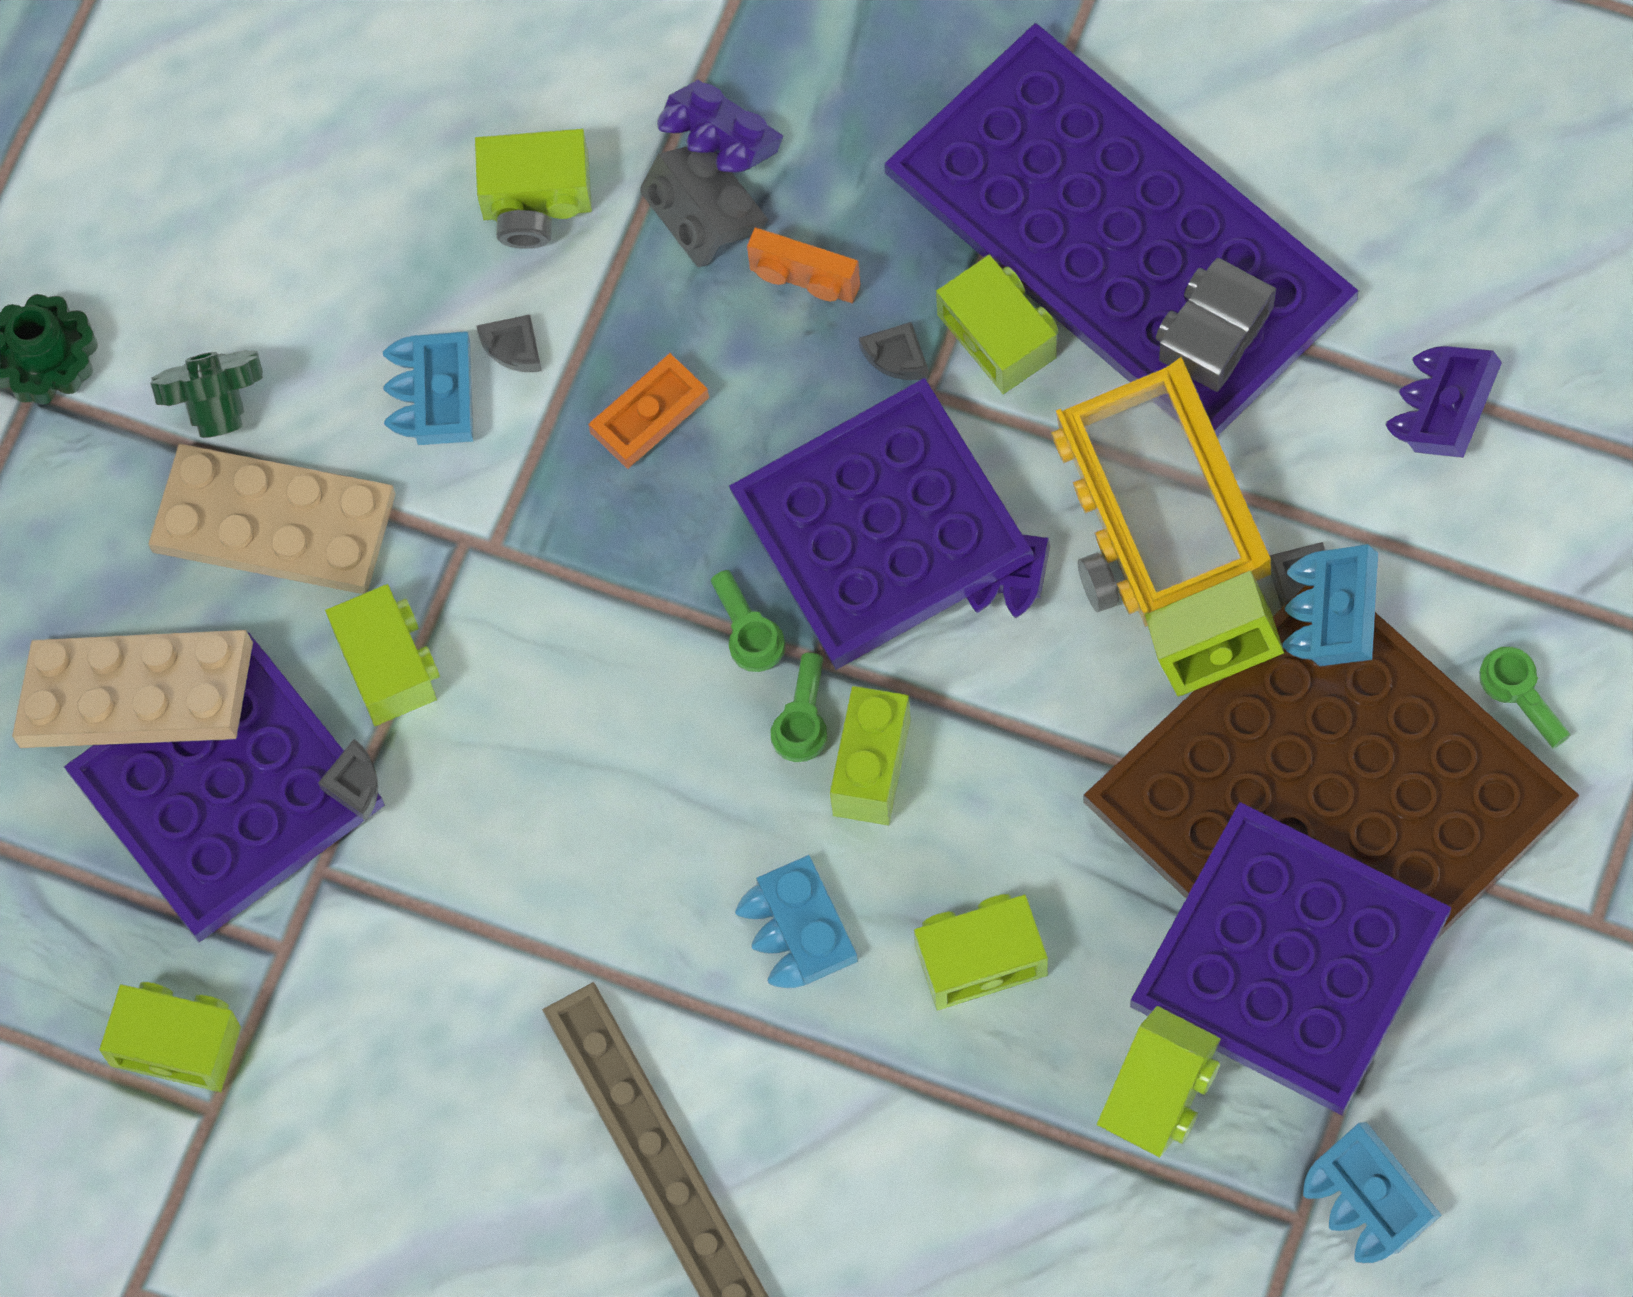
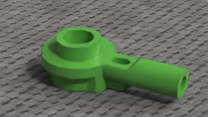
[711,570,786,672]
[1479,647,1571,749]
[770,653,827,762]

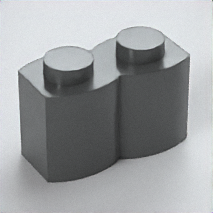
[1156,258,1276,392]

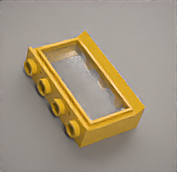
[1051,357,1271,627]

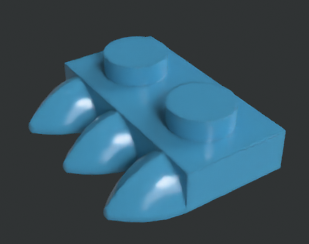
[383,332,473,445]
[1282,544,1378,666]
[735,855,858,988]
[1303,1122,1442,1263]

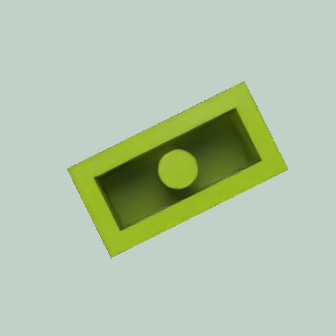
[475,128,592,222]
[936,254,1059,395]
[1145,571,1284,697]
[325,584,440,727]
[830,686,911,826]
[913,894,1048,1011]
[99,982,241,1093]
[1096,1006,1221,1158]

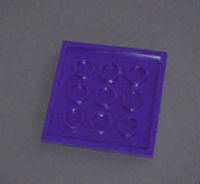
[729,378,1035,670]
[63,632,385,943]
[1130,802,1451,1116]

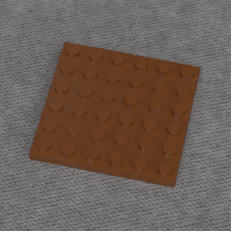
[1083,586,1579,939]

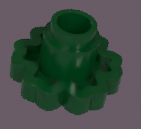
[0,294,98,405]
[150,350,263,438]

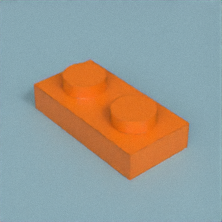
[747,227,860,304]
[588,353,709,469]

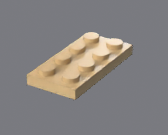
[148,444,396,594]
[12,630,253,748]

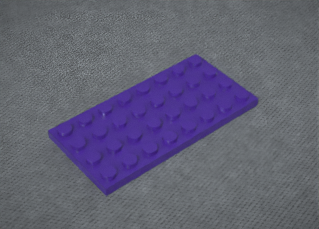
[884,22,1359,436]

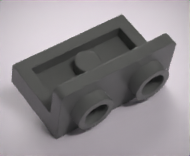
[640,146,768,267]

